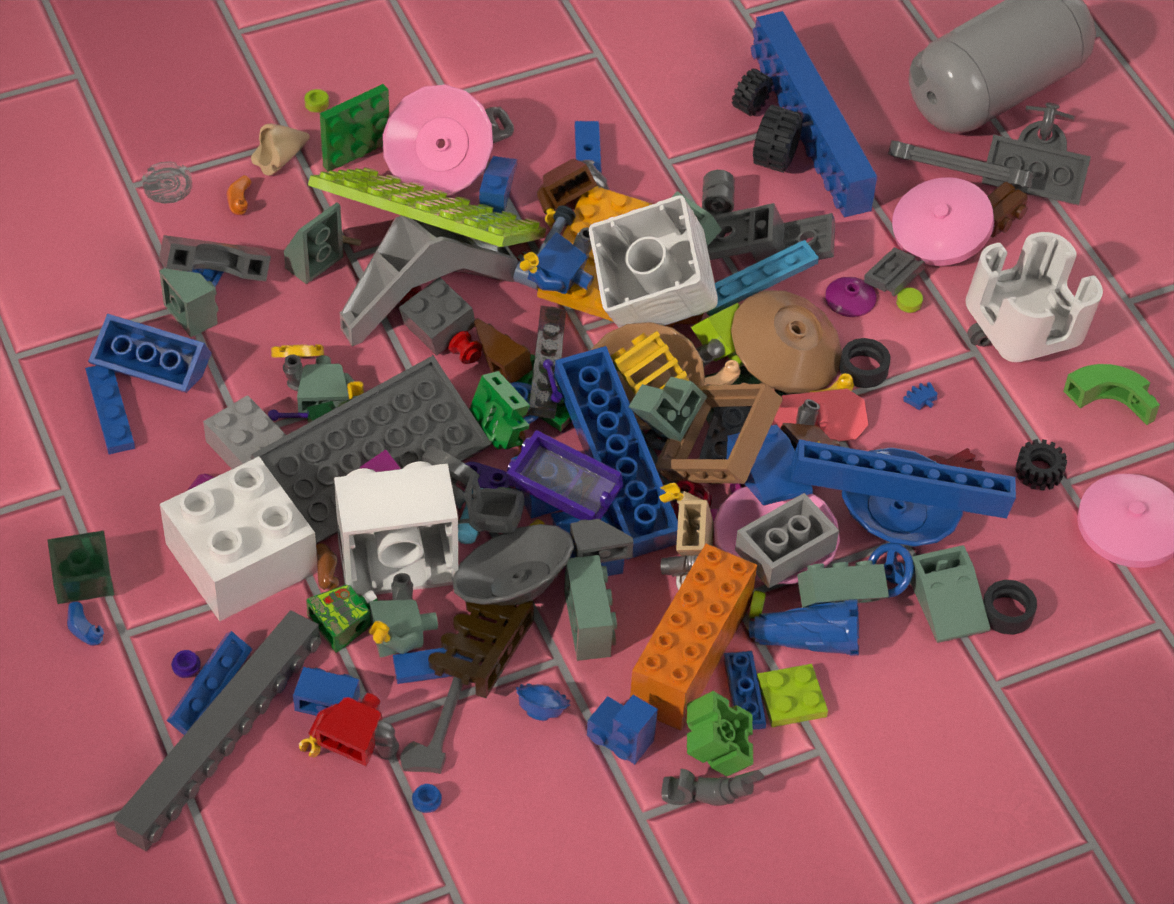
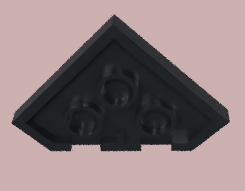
[698,406,752,485]

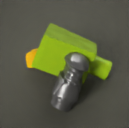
[691,303,744,368]

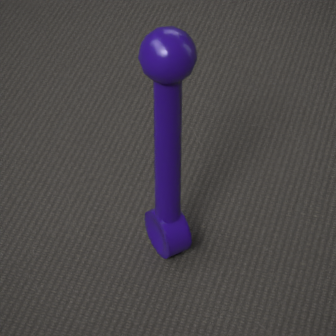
[543,359,563,403]
[268,409,308,421]

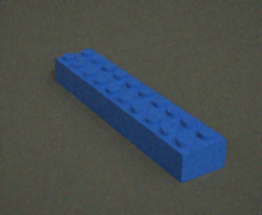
[751,11,877,218]

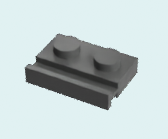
[864,247,925,297]

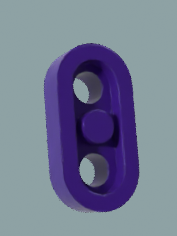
[465,462,511,489]

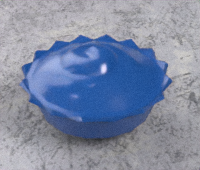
[516,683,570,721]

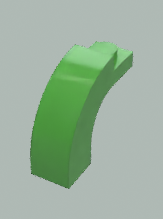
[1063,364,1160,425]

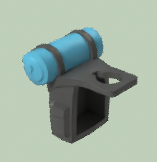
[458,474,524,544]

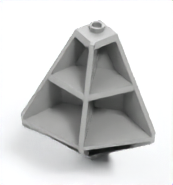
[340,215,519,346]

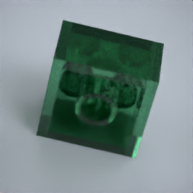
[47,530,114,604]

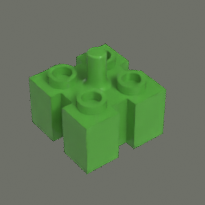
[686,691,753,777]

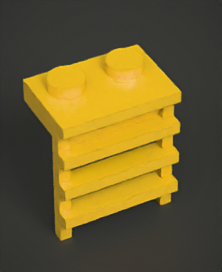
[610,331,689,395]

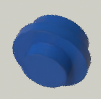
[412,784,442,813]

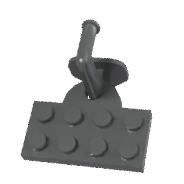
[982,103,1091,206]

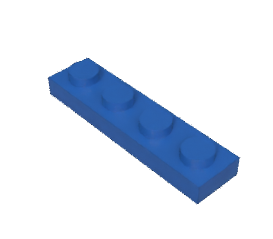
[85,365,135,455]
[166,631,253,735]

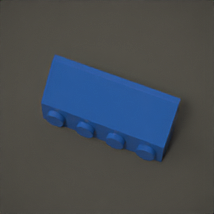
[88,313,212,393]

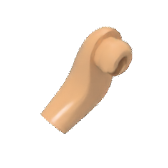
[704,360,740,385]

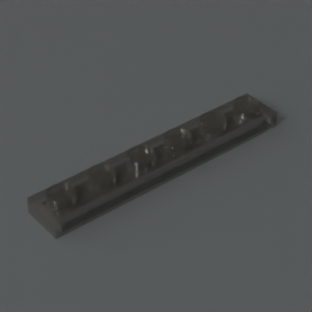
[528,305,566,419]

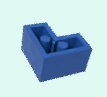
[587,695,658,764]

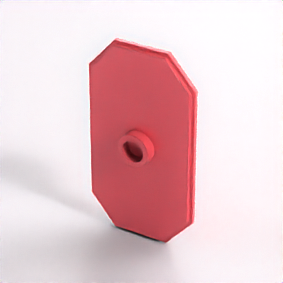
[772,389,868,442]

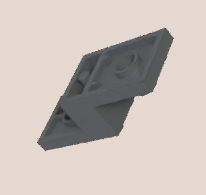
[707,203,835,263]

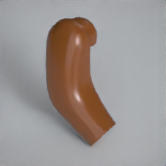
[316,543,339,590]

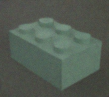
[564,555,617,661]

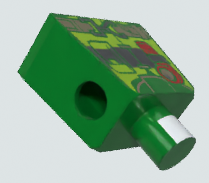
[306,585,378,653]

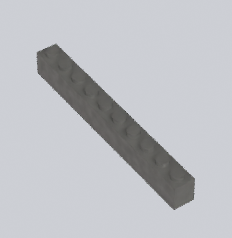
[113,610,321,851]

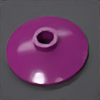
[825,277,876,317]

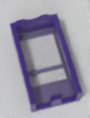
[507,430,623,520]

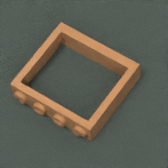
[655,383,783,484]

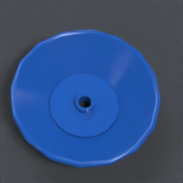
[842,447,963,547]

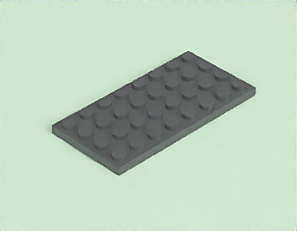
[250,355,492,545]

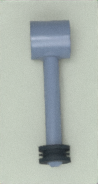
[514,206,576,290]

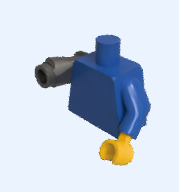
[520,227,594,294]

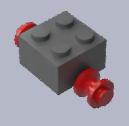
[399,277,482,364]

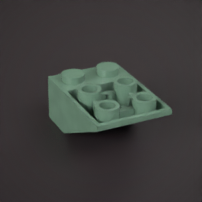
[910,545,990,643]

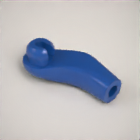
[67,602,104,646]

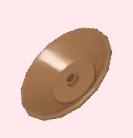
[731,290,842,394]
[591,322,705,430]

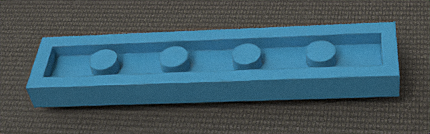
[706,240,819,317]

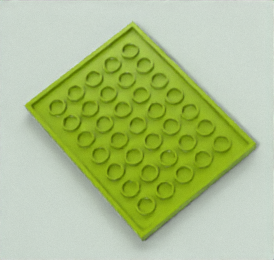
[308,167,546,247]

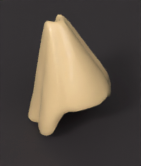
[251,124,310,175]

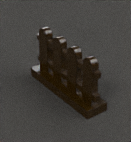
[428,601,534,698]

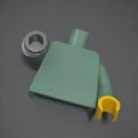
[283,354,364,413]
[369,573,438,657]

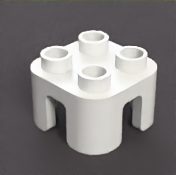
[966,232,1103,362]

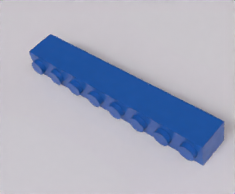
[791,439,1016,519]

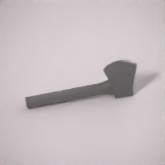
[400,677,463,774]

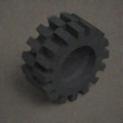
[732,68,774,116]
[1015,439,1067,490]

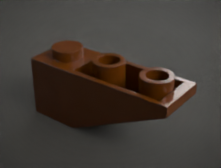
[474,318,533,383]

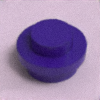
[171,650,201,678]

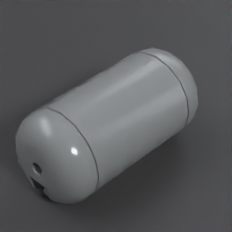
[908,0,1096,134]

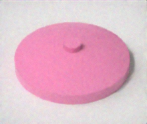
[892,178,994,266]
[1077,474,1174,568]

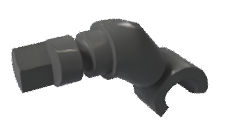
[661,768,765,806]

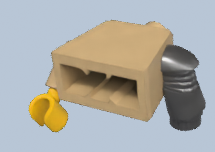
[659,483,714,577]

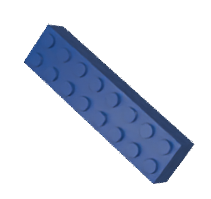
[554,346,678,560]

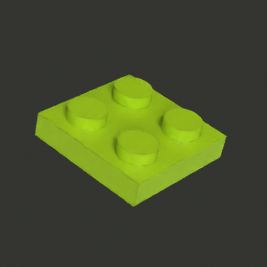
[757,664,828,727]

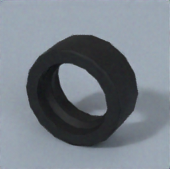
[839,338,891,388]
[983,580,1037,635]

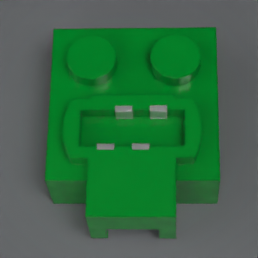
[469,371,530,450]

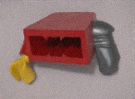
[299,693,399,766]

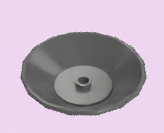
[452,524,574,606]

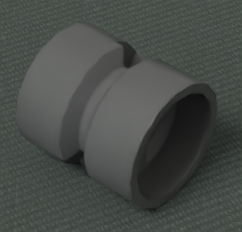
[702,170,735,216]

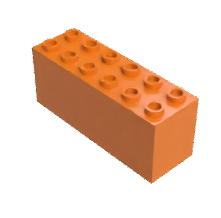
[630,543,757,730]

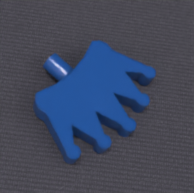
[903,382,938,410]

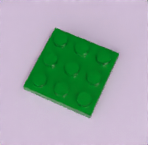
[320,84,390,172]

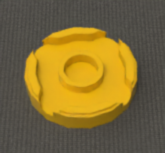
[271,344,324,357]

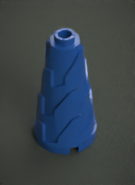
[749,599,859,656]

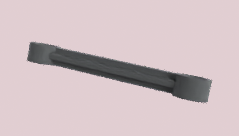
[888,140,1035,188]

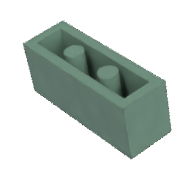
[797,560,889,607]

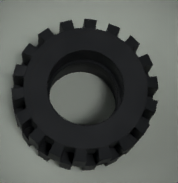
[753,105,803,173]

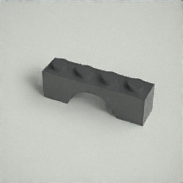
[159,235,271,281]

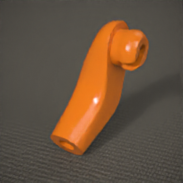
[227,175,252,215]

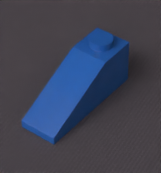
[479,156,517,213]

